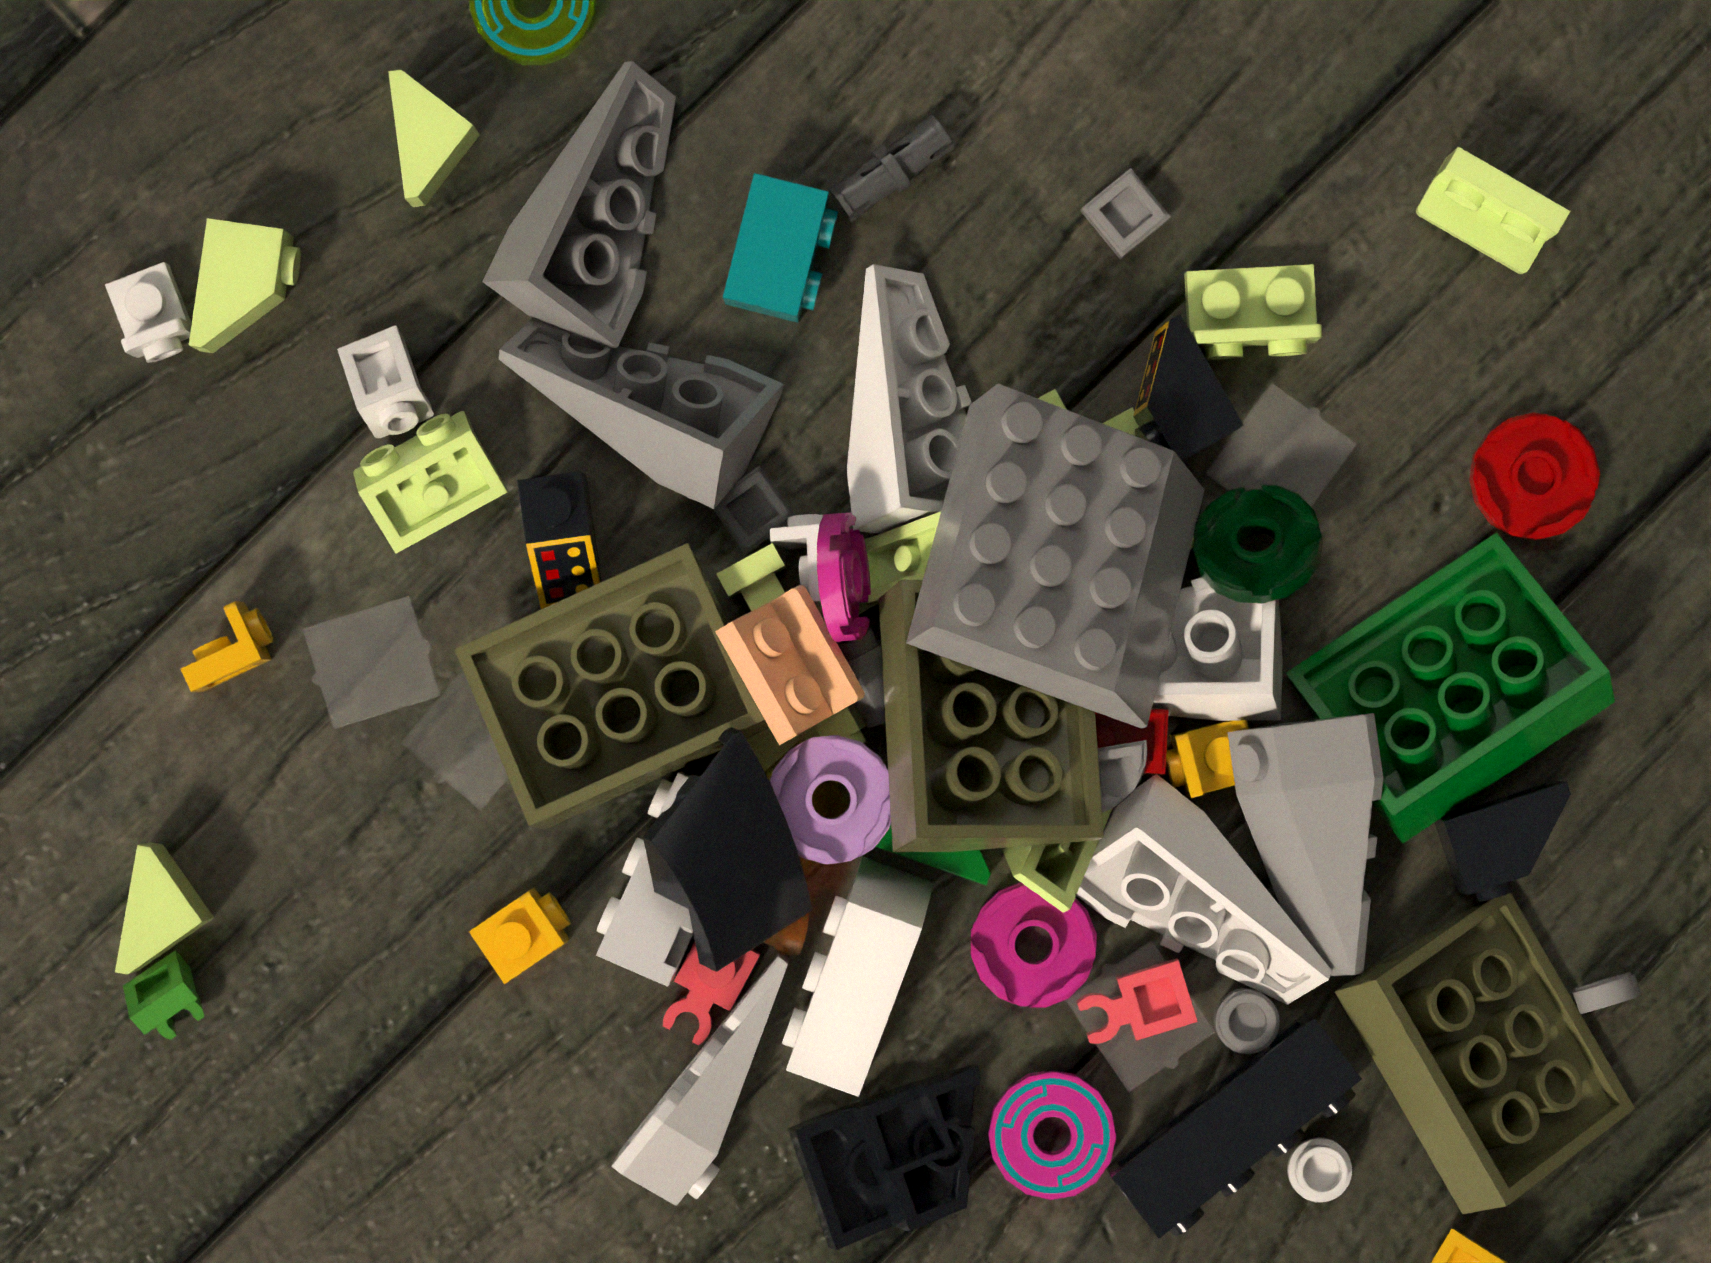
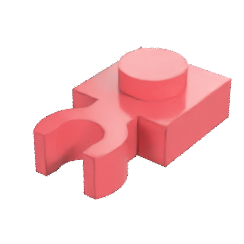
[663,942,761,1046]
[1076,958,1198,1044]

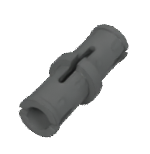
[828,115,955,222]

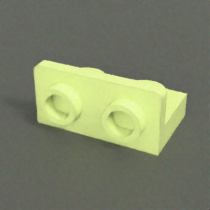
[1416,147,1570,274]
[1184,264,1322,360]
[353,411,507,554]

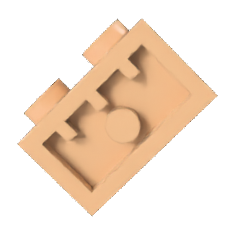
[715,585,865,745]

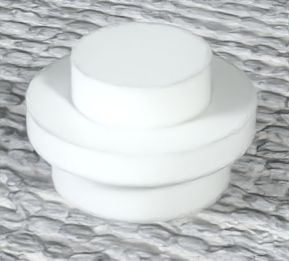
[1287,1137,1352,1202]

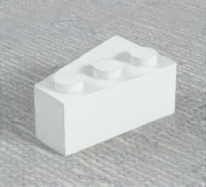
[596,771,693,987]
[782,856,934,1097]

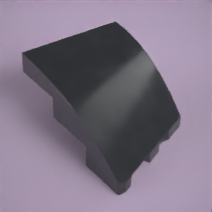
[643,727,812,972]
[787,1065,981,1250]

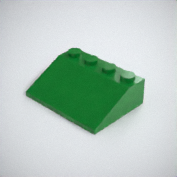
[1286,532,1615,844]

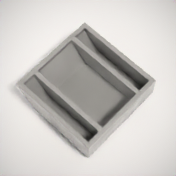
[906,384,1205,728]

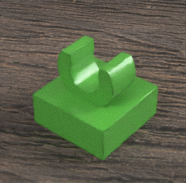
[123,950,204,1040]

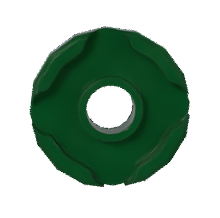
[1193,484,1323,604]

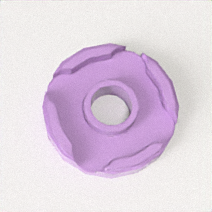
[770,735,891,864]

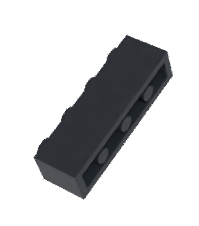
[1107,1012,1362,1239]

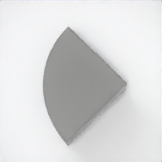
[1098,740,1148,812]

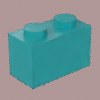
[723,173,838,323]

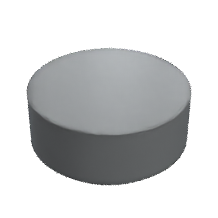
[1573,972,1642,1014]
[1214,988,1280,1054]

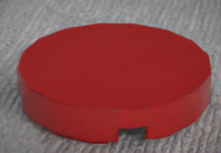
[1469,412,1600,540]

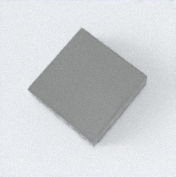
[1080,168,1171,260]

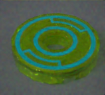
[469,0,596,65]

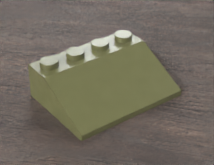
[454,543,769,829]
[879,580,1104,852]
[1335,893,1635,1214]

